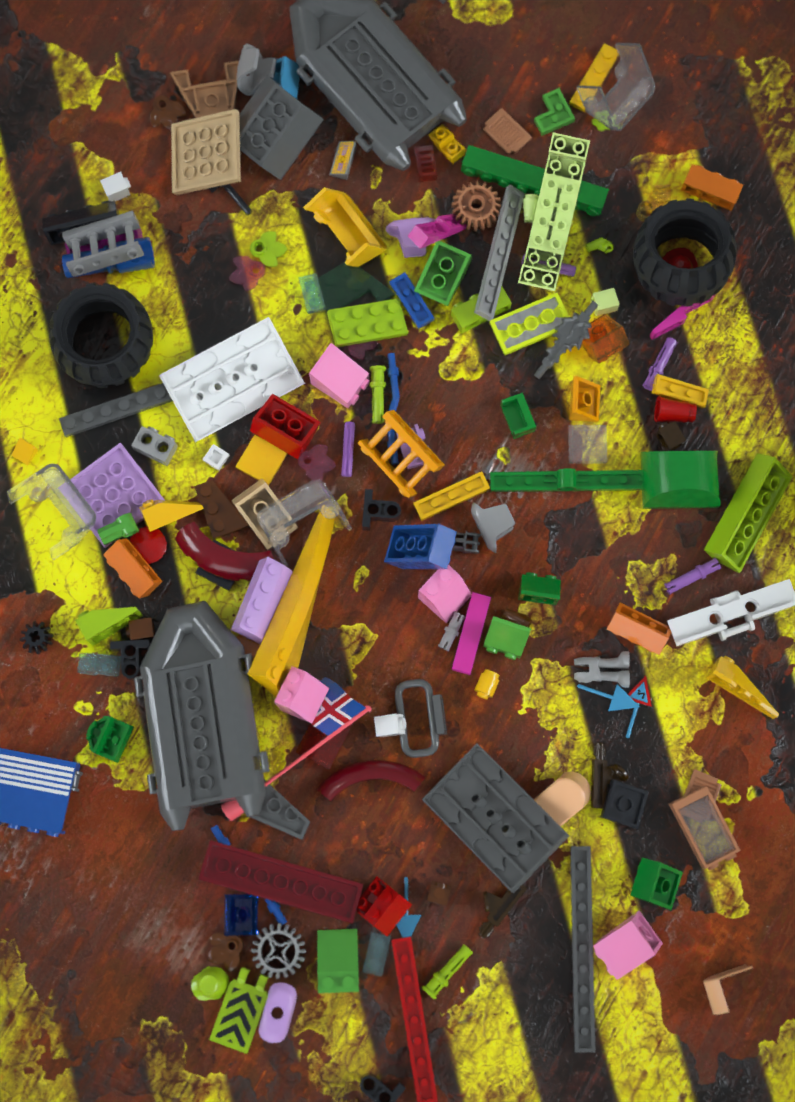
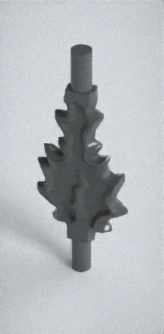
[534,301,598,379]

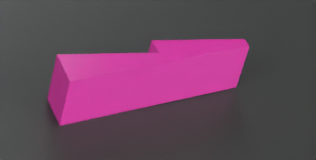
[408,214,467,249]
[650,295,715,340]
[452,592,491,675]

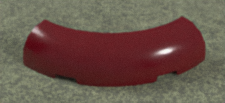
[175,521,274,581]
[316,760,426,802]

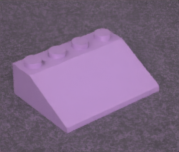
[231,557,293,645]

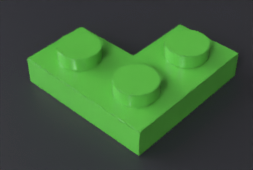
[534,88,575,136]

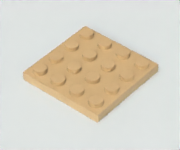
[171,109,241,195]

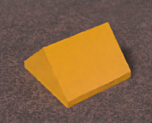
[569,376,600,422]

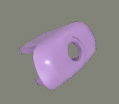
[386,217,435,258]
[259,982,297,1043]

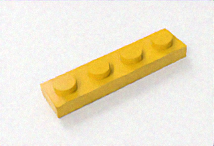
[569,43,620,113]
[413,471,490,521]

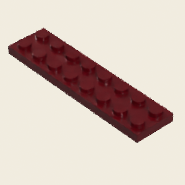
[198,840,363,924]

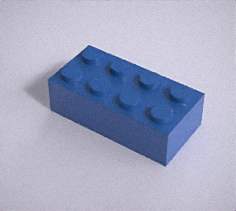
[384,524,457,569]

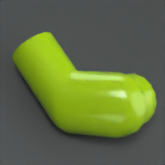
[585,238,614,253]

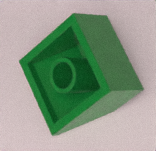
[518,572,561,605]
[630,857,683,910]

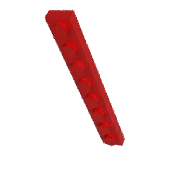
[391,936,438,1102]

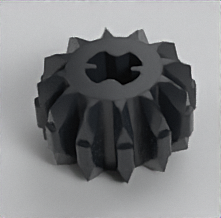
[20,621,54,654]

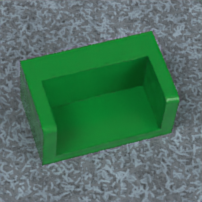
[500,393,536,439]

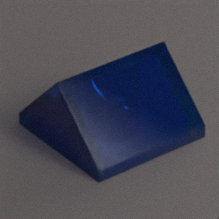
[224,894,258,936]

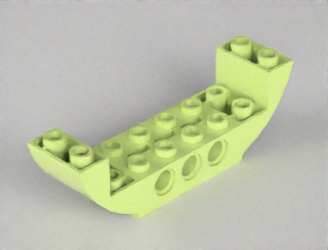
[518,133,590,291]

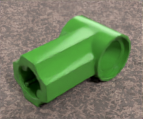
[97,513,139,545]

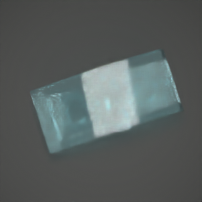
[77,653,121,677]

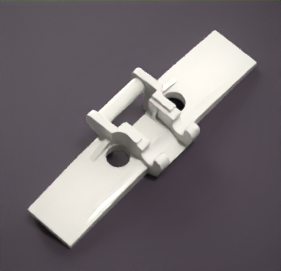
[667,579,795,646]

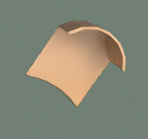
[534,771,591,827]
[703,964,753,1015]

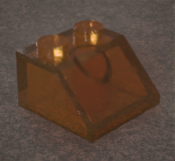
[581,314,629,364]

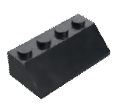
[42,201,119,246]

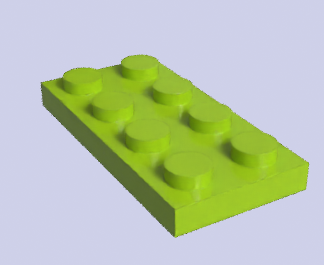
[327,298,408,347]

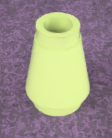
[523,194,539,223]

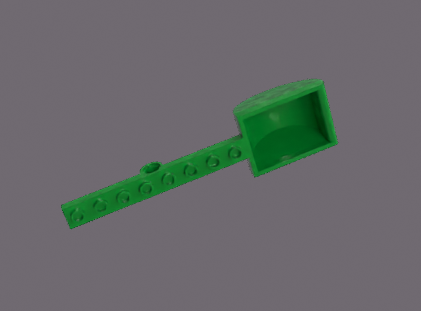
[490,451,721,509]

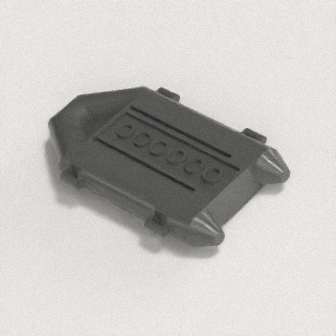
[289,0,467,171]
[134,601,270,831]

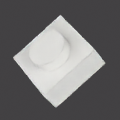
[203,444,229,471]

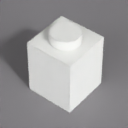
[100,172,131,201]
[374,714,406,737]

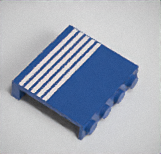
[0,748,81,837]

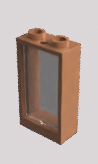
[669,786,740,870]

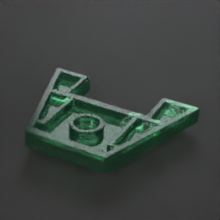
[318,262,395,311]

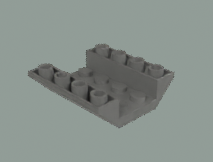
[239,75,324,180]

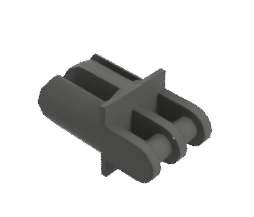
[452,531,481,554]

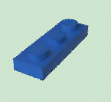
[389,272,434,329]

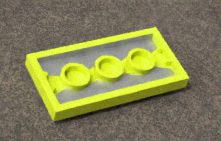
[489,292,569,356]

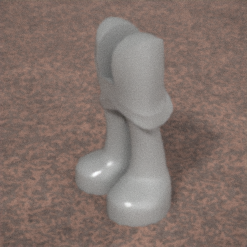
[574,651,630,688]

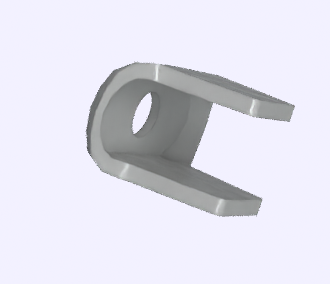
[237,44,276,95]
[471,503,515,553]

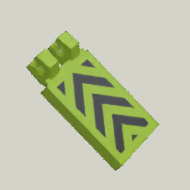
[209,967,269,1054]

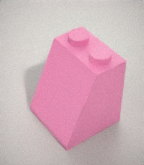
[309,343,370,408]
[418,565,472,624]
[274,666,329,723]
[593,911,663,980]

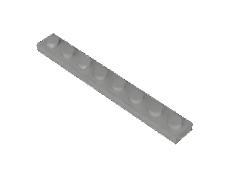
[474,185,525,321]

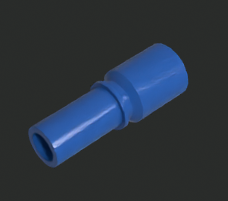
[62,237,155,278]

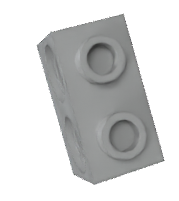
[131,426,178,466]

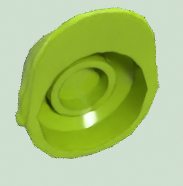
[191,966,229,1001]

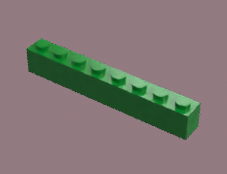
[461,145,609,216]

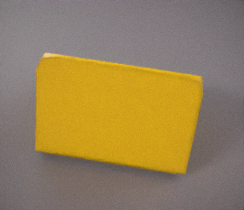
[12,438,38,466]

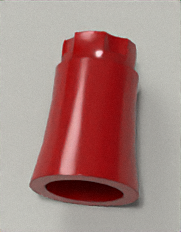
[654,396,697,423]

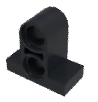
[362,489,401,531]
[110,640,151,681]
[360,1073,406,1102]

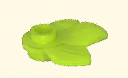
[250,231,287,267]

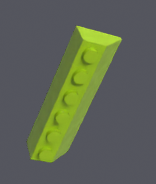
[704,453,793,573]

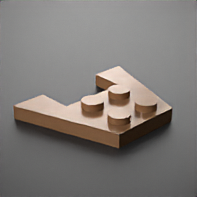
[170,61,239,118]

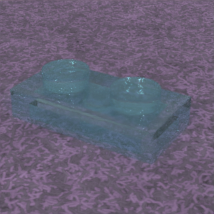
[298,273,326,314]
[363,932,391,976]

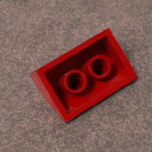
[250,394,321,459]

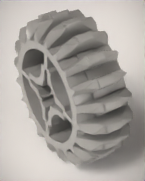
[251,923,306,979]

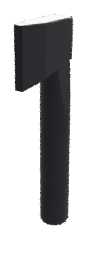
[208,184,252,215]

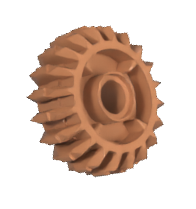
[452,181,501,231]

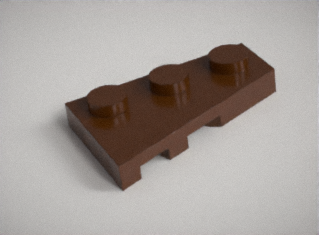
[194,480,250,540]

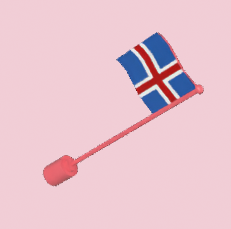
[221,677,372,821]

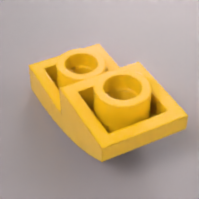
[429,124,466,164]

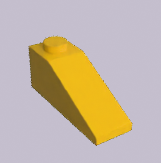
[139,499,203,531]

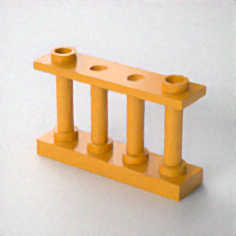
[358,410,445,498]

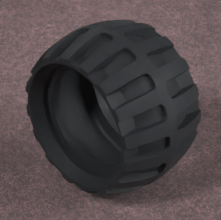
[633,198,737,307]
[49,283,153,388]

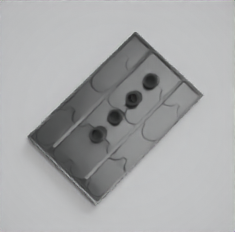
[422,743,569,894]

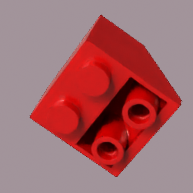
[356,876,412,936]

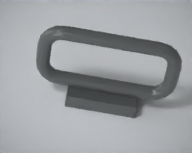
[395,679,447,758]

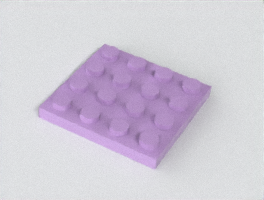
[59,443,165,548]

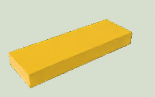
[652,374,709,408]

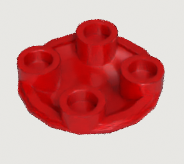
[129,526,167,564]

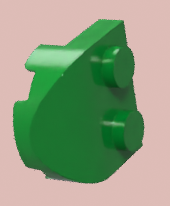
[86,716,134,763]

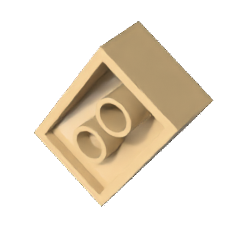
[231,479,298,550]

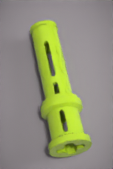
[369,365,386,424]
[421,944,473,1000]

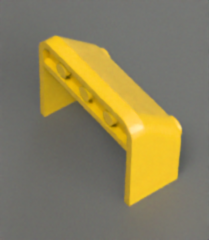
[303,187,387,267]

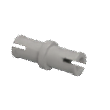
[438,612,465,651]

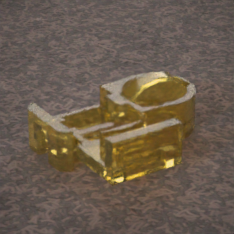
[636,184,672,221]

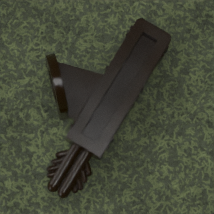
[591,742,629,809]
[478,884,527,939]

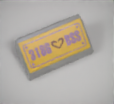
[329,141,357,180]

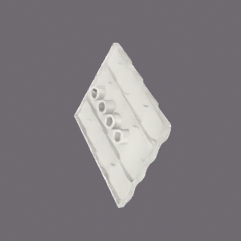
[159,317,305,442]

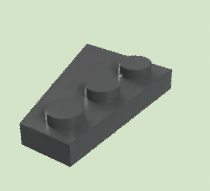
[251,780,310,840]

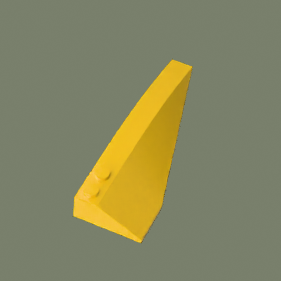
[248,505,336,697]

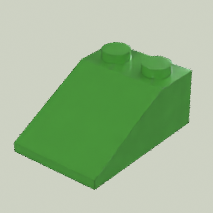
[414,241,473,306]
[483,616,531,660]
[317,929,359,993]

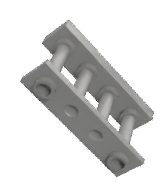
[62,211,144,277]

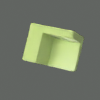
[591,288,619,316]

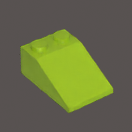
[75,607,143,646]

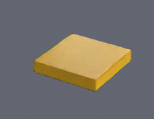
[235,435,287,486]

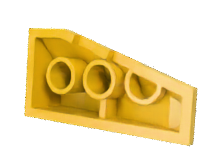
[706,656,779,719]

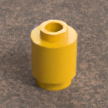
[475,669,499,700]

